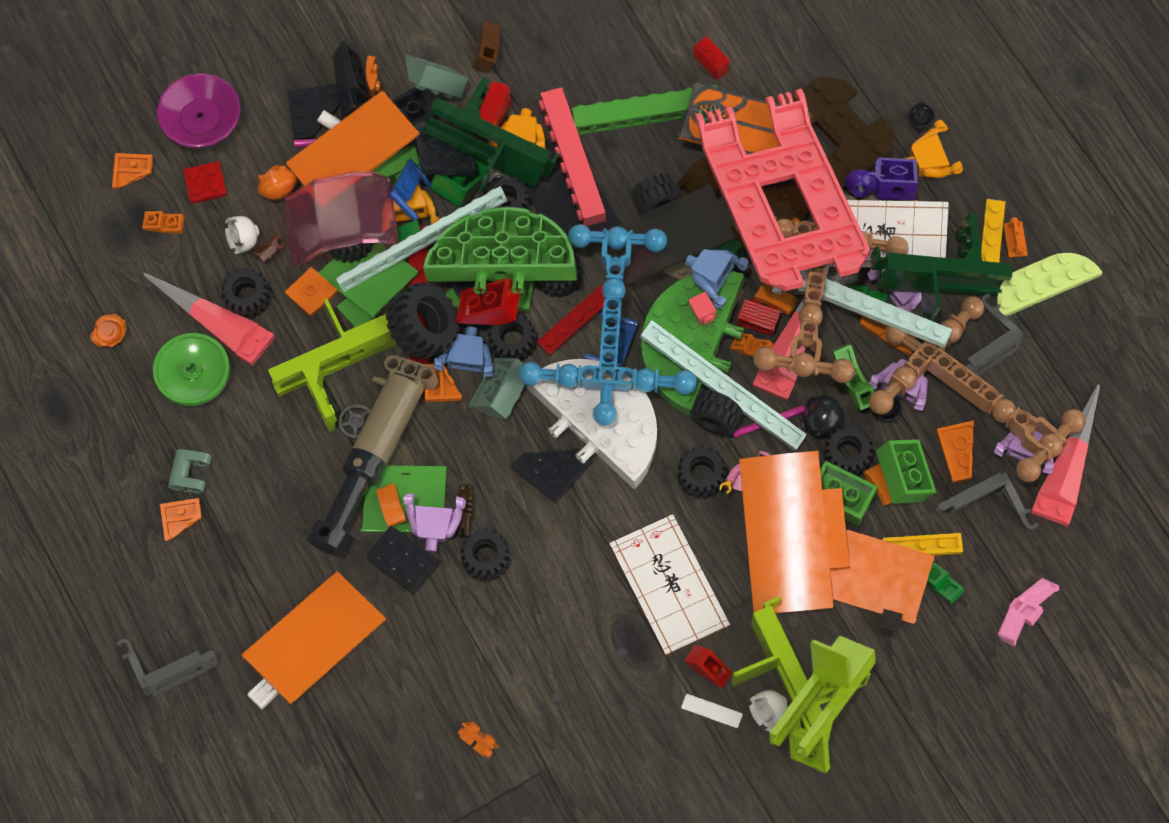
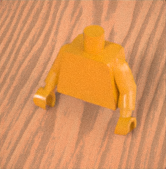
[488,108,545,149]
[904,120,963,178]
[381,185,440,234]

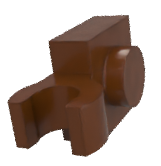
[252,234,287,262]

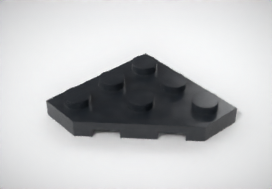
[287,84,340,140]
[413,129,477,176]
[511,448,593,504]

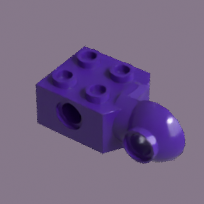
[845,158,918,200]

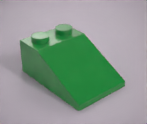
[430,151,490,208]

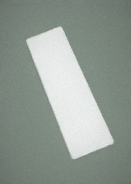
[681,694,743,728]

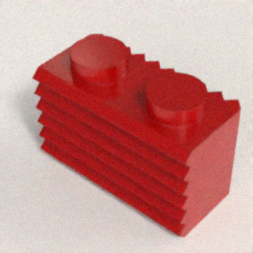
[693,36,730,80]
[737,299,781,337]

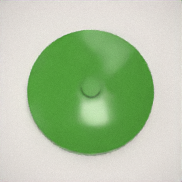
[153,333,230,406]

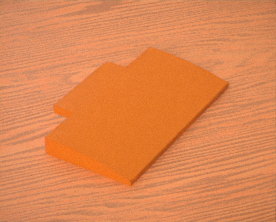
[739,451,849,614]

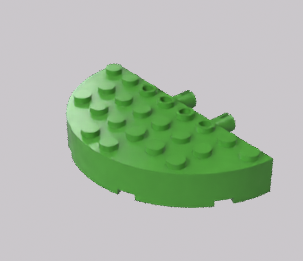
[423,207,577,294]
[641,271,745,416]

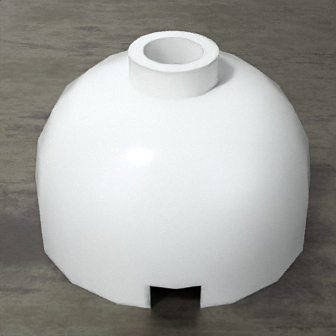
[225,216,259,254]
[749,690,788,731]

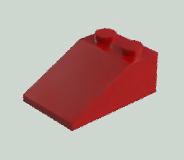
[456,278,520,325]

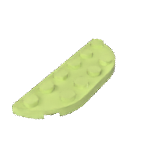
[997,253,1102,316]

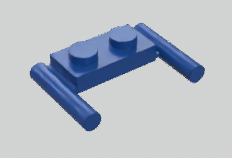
[388,159,432,221]
[584,310,639,367]

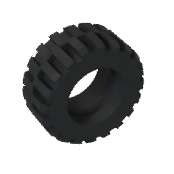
[386,282,459,359]

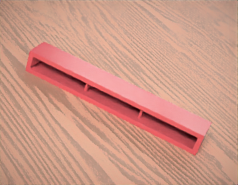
[538,87,606,226]

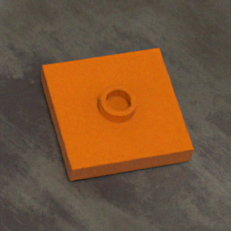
[285,267,338,318]

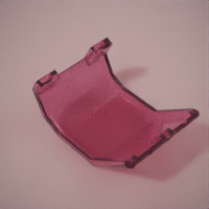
[284,171,398,266]

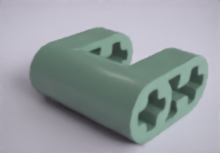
[168,449,212,494]

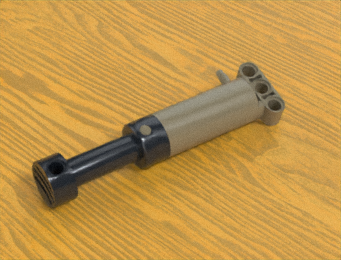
[307,355,439,557]

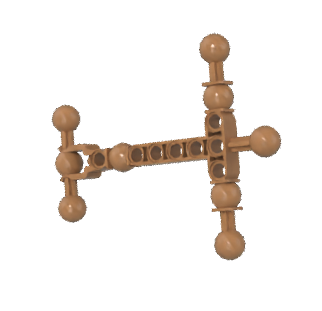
[735,217,909,383]
[869,296,1086,482]

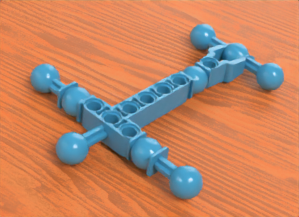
[518,224,697,426]

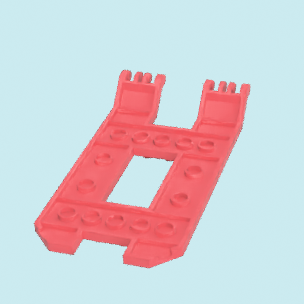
[695,89,870,291]

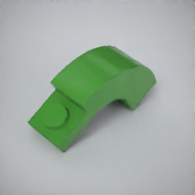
[831,343,875,410]

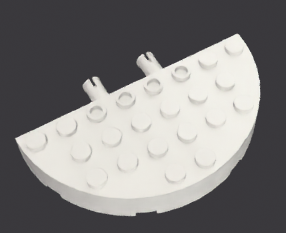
[526,359,657,489]

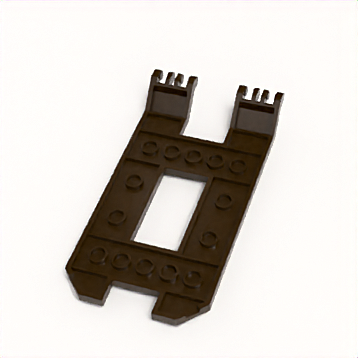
[676,76,894,266]

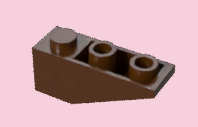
[472,20,500,73]

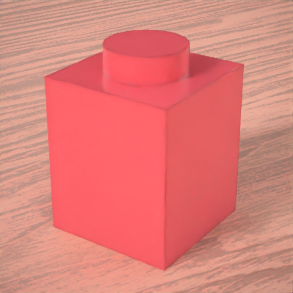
[688,292,716,326]

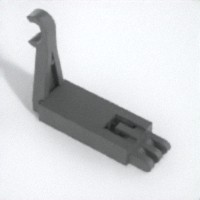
[966,294,1023,376]
[935,473,1039,531]
[116,639,219,697]

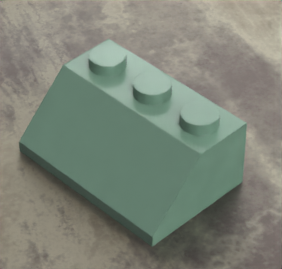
[405,54,469,99]
[468,358,525,419]

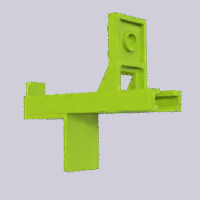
[268,299,396,432]
[731,596,871,730]
[769,636,876,774]

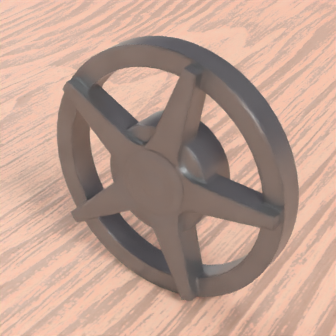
[339,404,371,439]

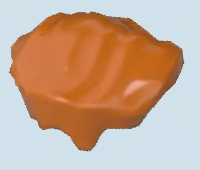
[90,314,127,347]

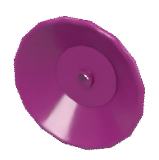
[156,73,241,148]

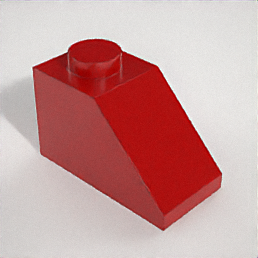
[684,645,732,688]

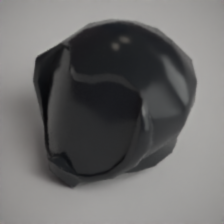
[800,395,844,437]

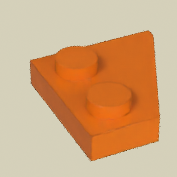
[112,153,153,189]
[424,364,462,402]
[160,498,202,542]

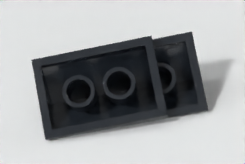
[332,40,371,120]

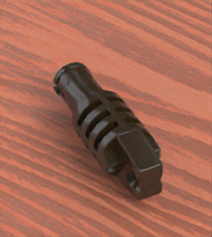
[458,484,475,538]

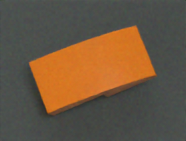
[366,56,381,98]
[142,211,185,234]
[754,283,799,315]
[730,333,774,358]
[863,464,892,506]
[376,483,407,527]

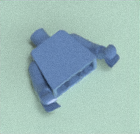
[685,249,748,308]
[434,326,493,377]

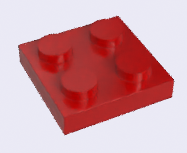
[183,161,227,204]

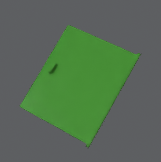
[318,237,419,319]
[360,466,447,533]

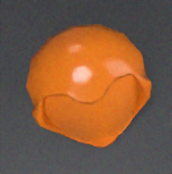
[257,165,298,200]

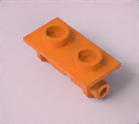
[1003,218,1028,258]
[458,722,499,758]

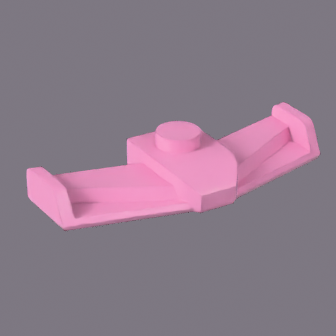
[998,578,1059,647]

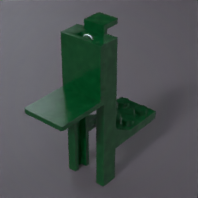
[422,77,559,194]
[871,212,1013,321]

